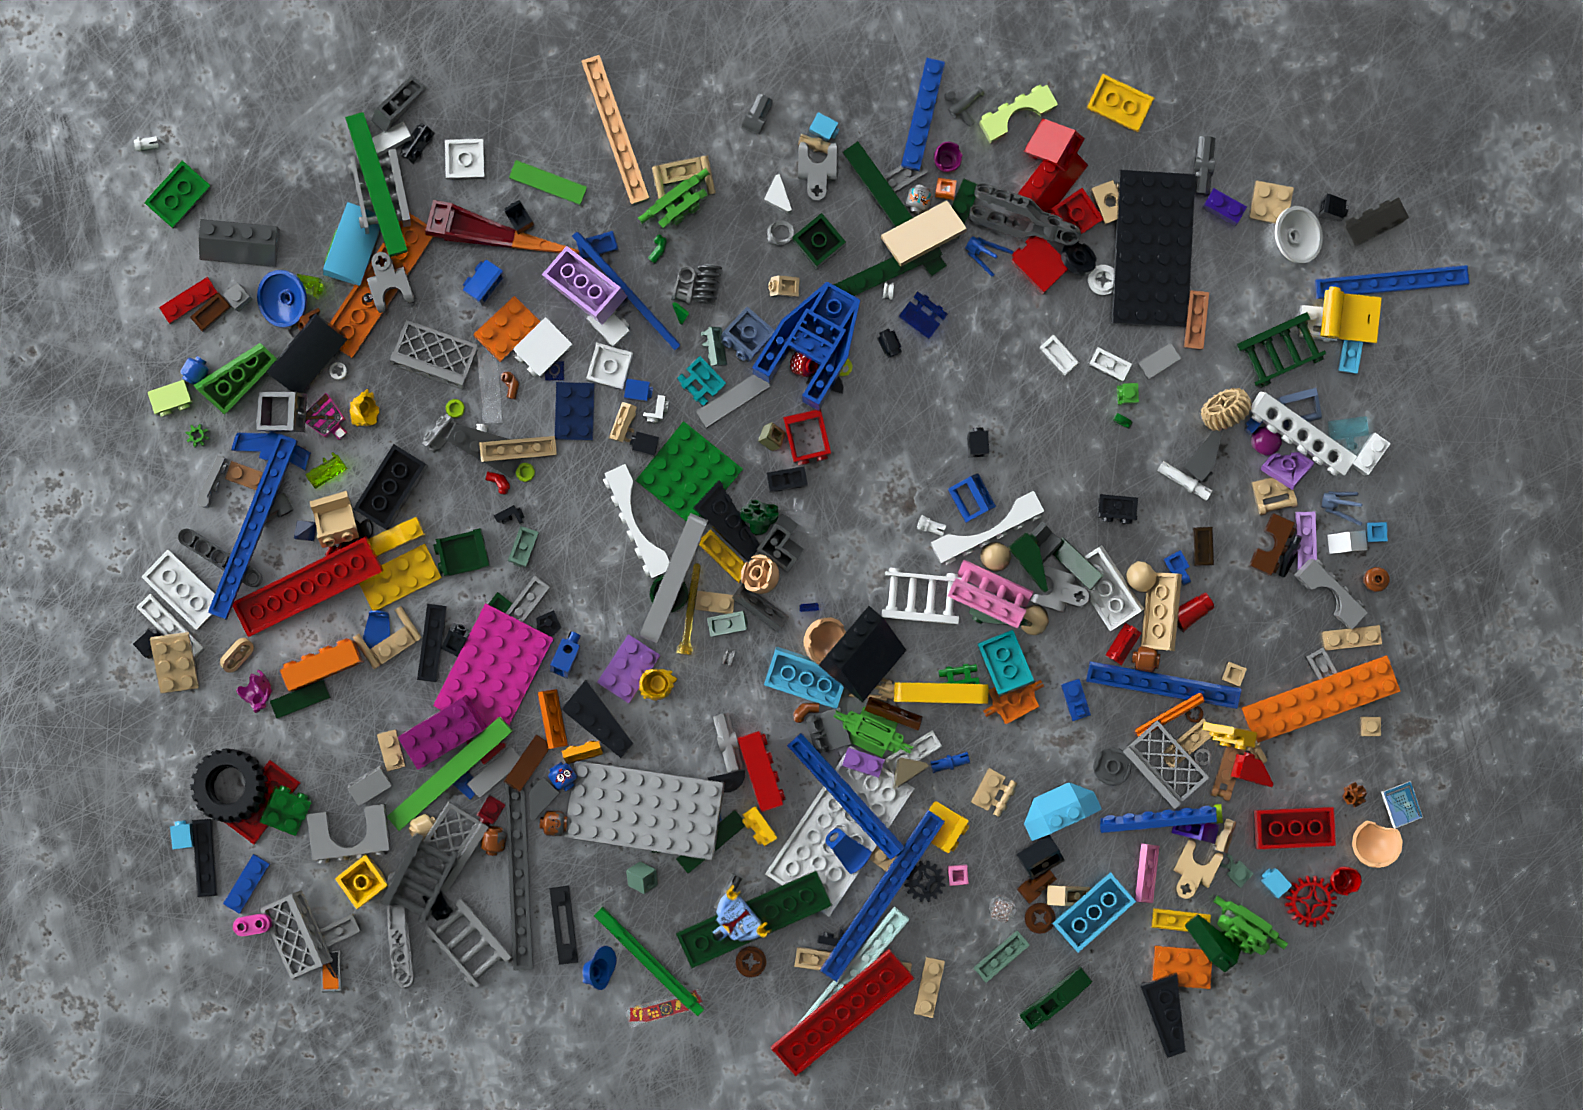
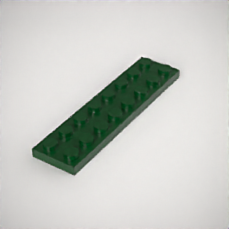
[676,870,832,968]

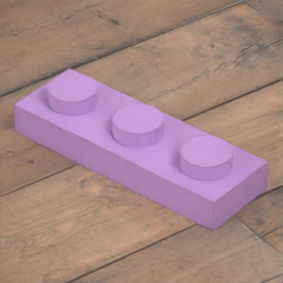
[1295,512,1317,570]

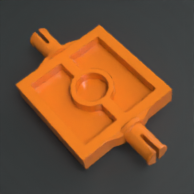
[983,680,1044,725]

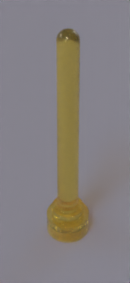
[676,563,701,655]

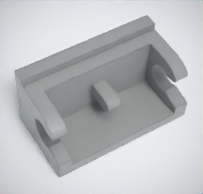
[347,765,392,806]

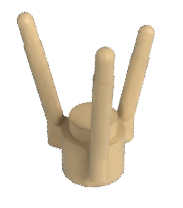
[848,678,894,701]

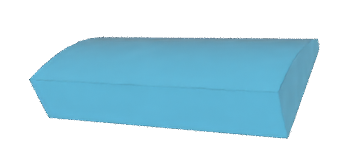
[323,202,380,286]
[764,646,844,709]

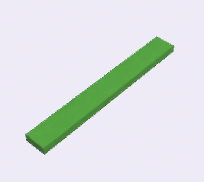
[387,716,513,831]

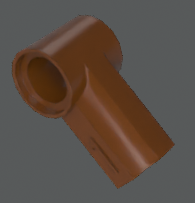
[1017,870,1057,904]

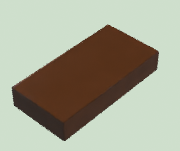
[190,292,232,332]

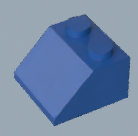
[463,260,506,306]

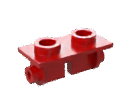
[1106,623,1142,665]

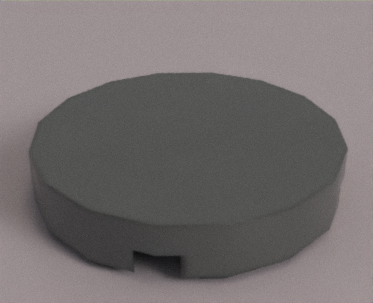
[1093,747,1132,786]

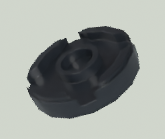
[1061,241,1097,276]

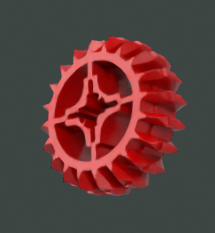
[1285,875,1337,927]

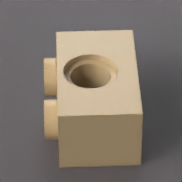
[1090,180,1118,226]

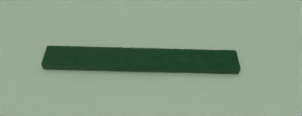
[842,141,947,277]

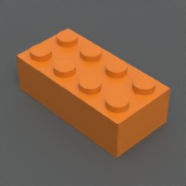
[280,638,364,692]

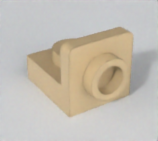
[768,275,800,297]

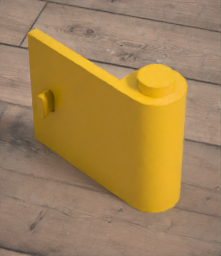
[1320,287,1382,343]

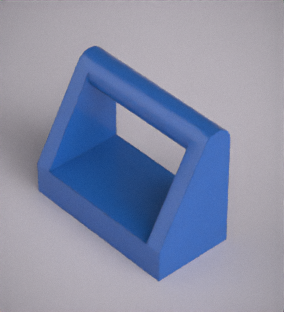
[948,473,996,523]

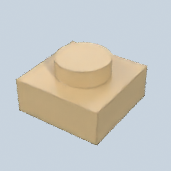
[1221,662,1247,687]
[1361,717,1381,736]

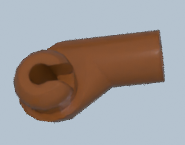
[501,372,519,400]

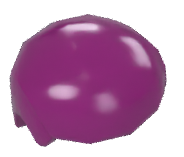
[934,141,963,173]
[1251,426,1282,456]

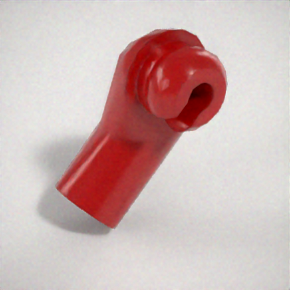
[485,471,510,495]

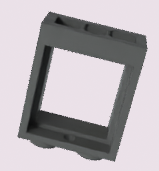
[256,392,307,432]

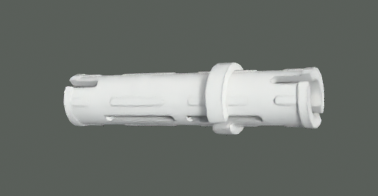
[1157,461,1213,501]

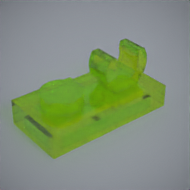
[305,452,348,489]

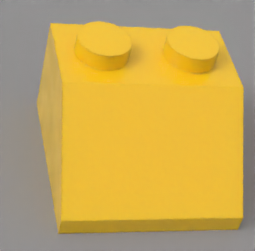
[335,855,388,910]

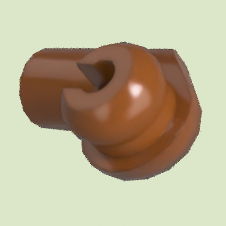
[793,703,819,723]

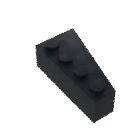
[561,680,634,758]

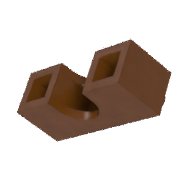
[1248,513,1296,576]

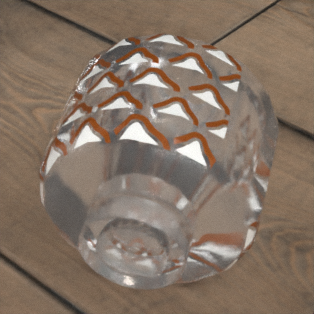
[987,895,1017,923]

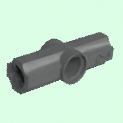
[1194,136,1216,195]

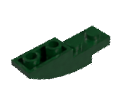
[1019,966,1093,1030]

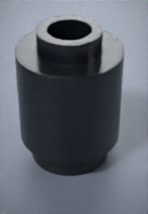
[877,329,902,358]

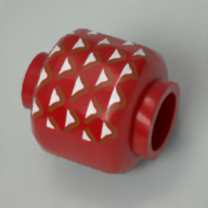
[790,352,818,377]

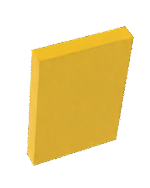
[1086,74,1154,133]

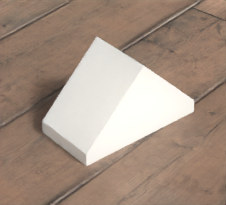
[764,174,792,214]
[1327,531,1368,554]

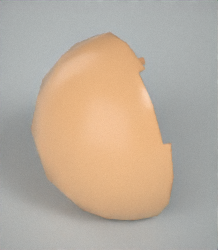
[803,617,846,665]
[1352,821,1403,868]

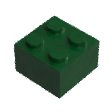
[792,213,846,269]

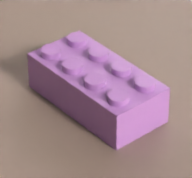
[542,246,627,325]

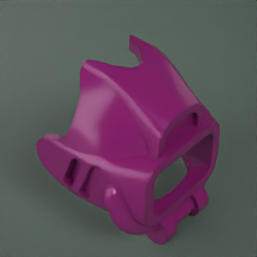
[236,669,272,713]

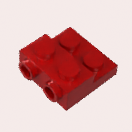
[1049,187,1103,241]

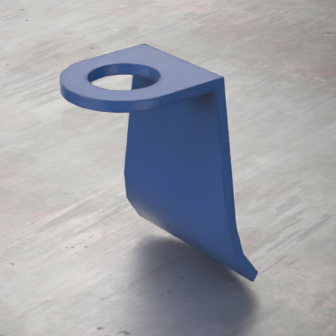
[360,610,390,650]
[825,828,872,874]

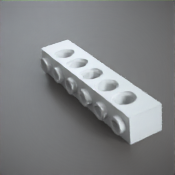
[1249,392,1357,476]

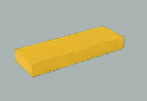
[699,529,745,583]
[1151,908,1211,932]

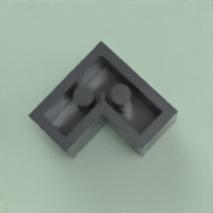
[757,514,804,572]

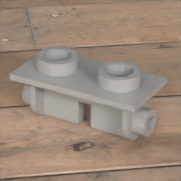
[422,414,458,453]

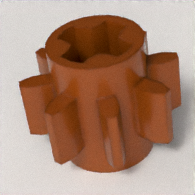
[1342,782,1367,808]

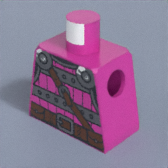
[305,393,347,440]

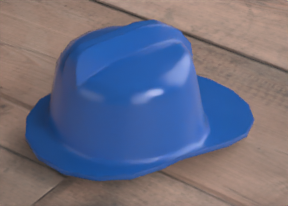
[582,946,617,990]

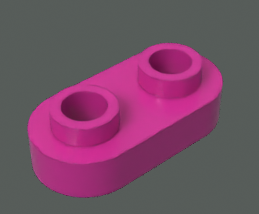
[233,913,272,936]

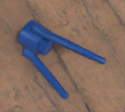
[965,236,1014,277]

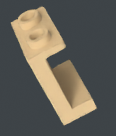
[310,491,359,548]

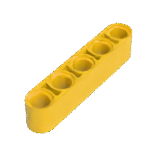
[894,682,989,704]

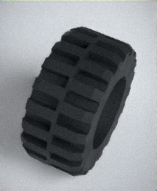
[190,748,268,823]

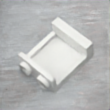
[513,317,573,378]

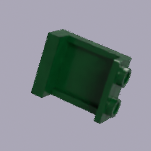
[433,528,490,577]

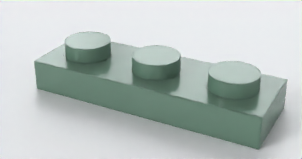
[973,930,1030,983]

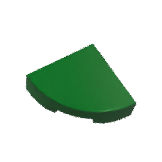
[1113,413,1133,429]

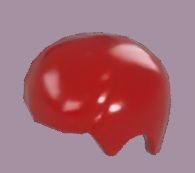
[1330,866,1362,896]

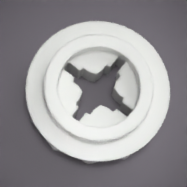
[1088,265,1114,295]

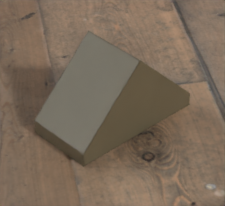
[892,757,929,790]

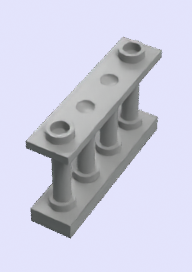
[348,149,411,234]
[426,898,512,988]

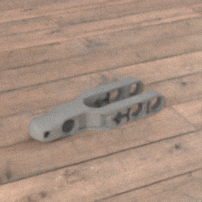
[386,873,414,989]

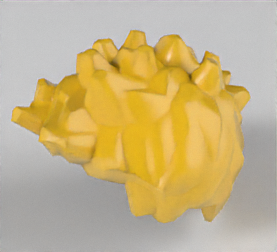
[349,389,380,427]
[639,669,677,701]

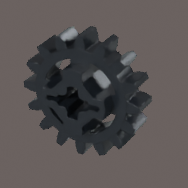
[904,861,946,902]

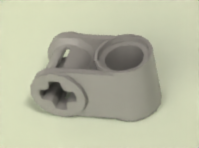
[671,266,696,304]

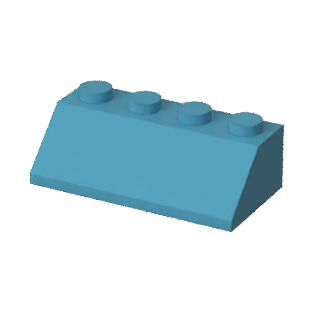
[1052,872,1136,952]

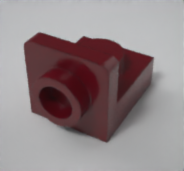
[477,795,506,826]

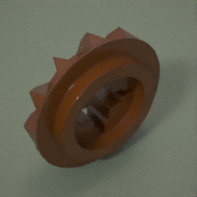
[1025,903,1056,934]
[736,946,766,977]

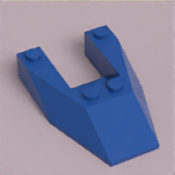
[752,282,860,411]

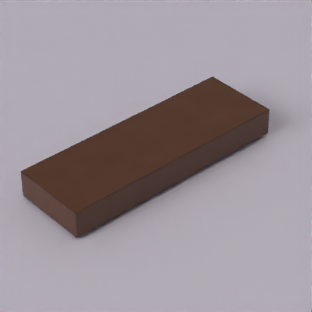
[864,697,923,731]
[504,734,550,792]

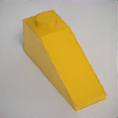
[368,517,426,556]

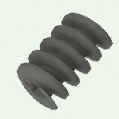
[692,263,722,305]

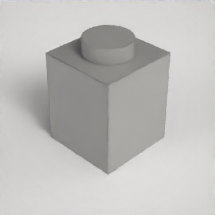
[223,282,253,312]

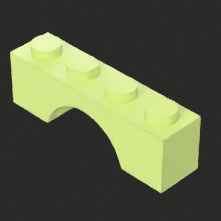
[979,85,1058,144]

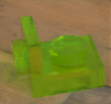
[297,274,324,298]

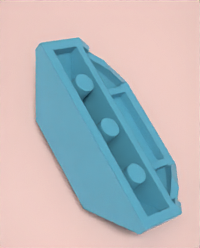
[1024,782,1102,841]

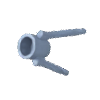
[1321,491,1363,525]

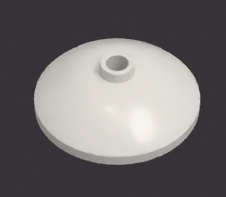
[1275,206,1323,264]

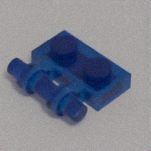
[898,291,948,340]

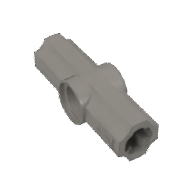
[713,713,743,773]

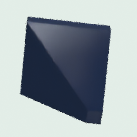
[294,520,316,541]

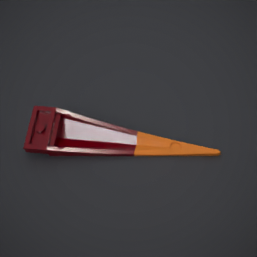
[425,200,579,254]

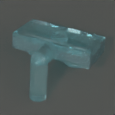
[1328,416,1369,451]

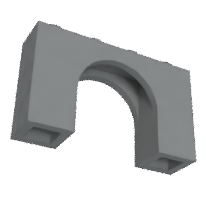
[307,804,391,864]

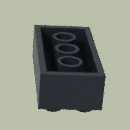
[353,444,428,530]

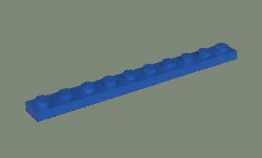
[208,434,298,620]
[820,810,945,982]

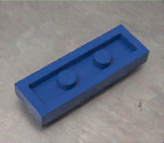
[223,854,270,914]

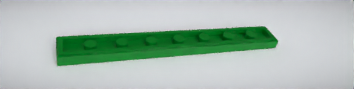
[345,112,408,257]

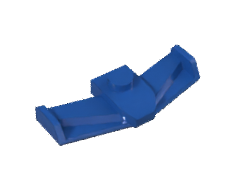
[231,432,311,471]

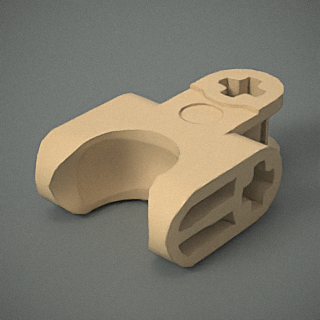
[1174,838,1224,899]

